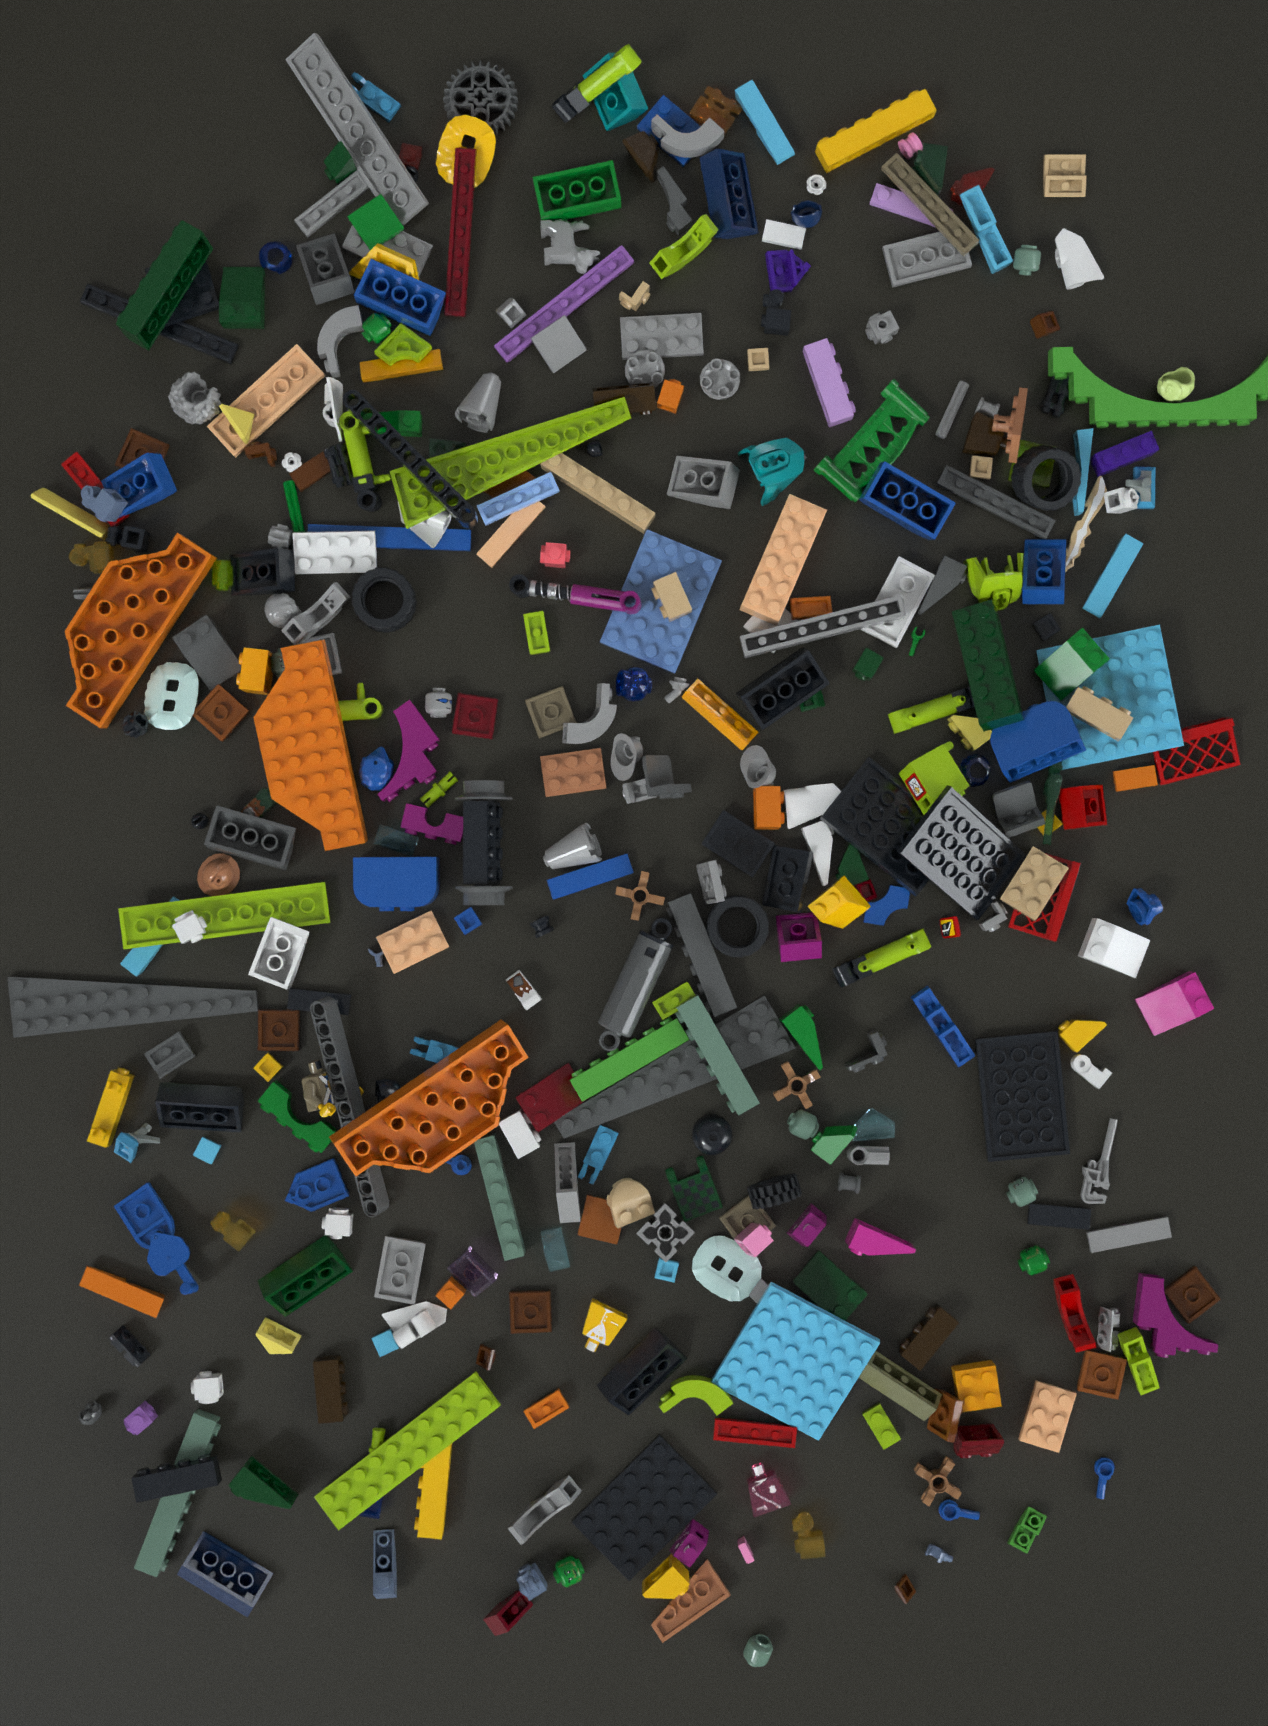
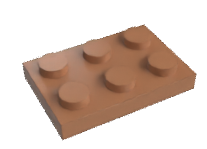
[540,748,607,797]

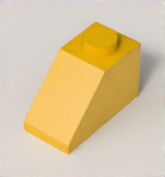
[1058,1019,1107,1053]

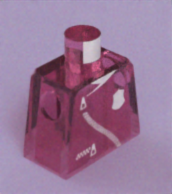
[747,1463,791,1517]

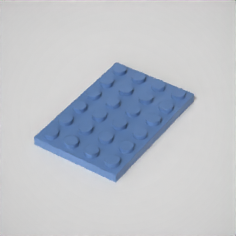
[600,530,722,674]

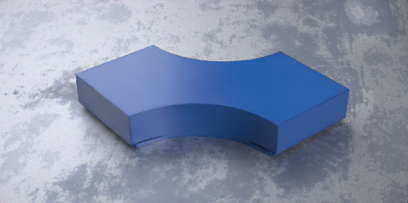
[863,885,910,926]

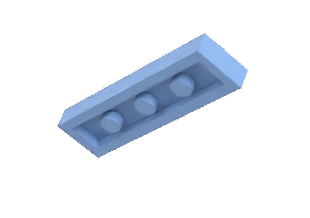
[477,472,560,526]

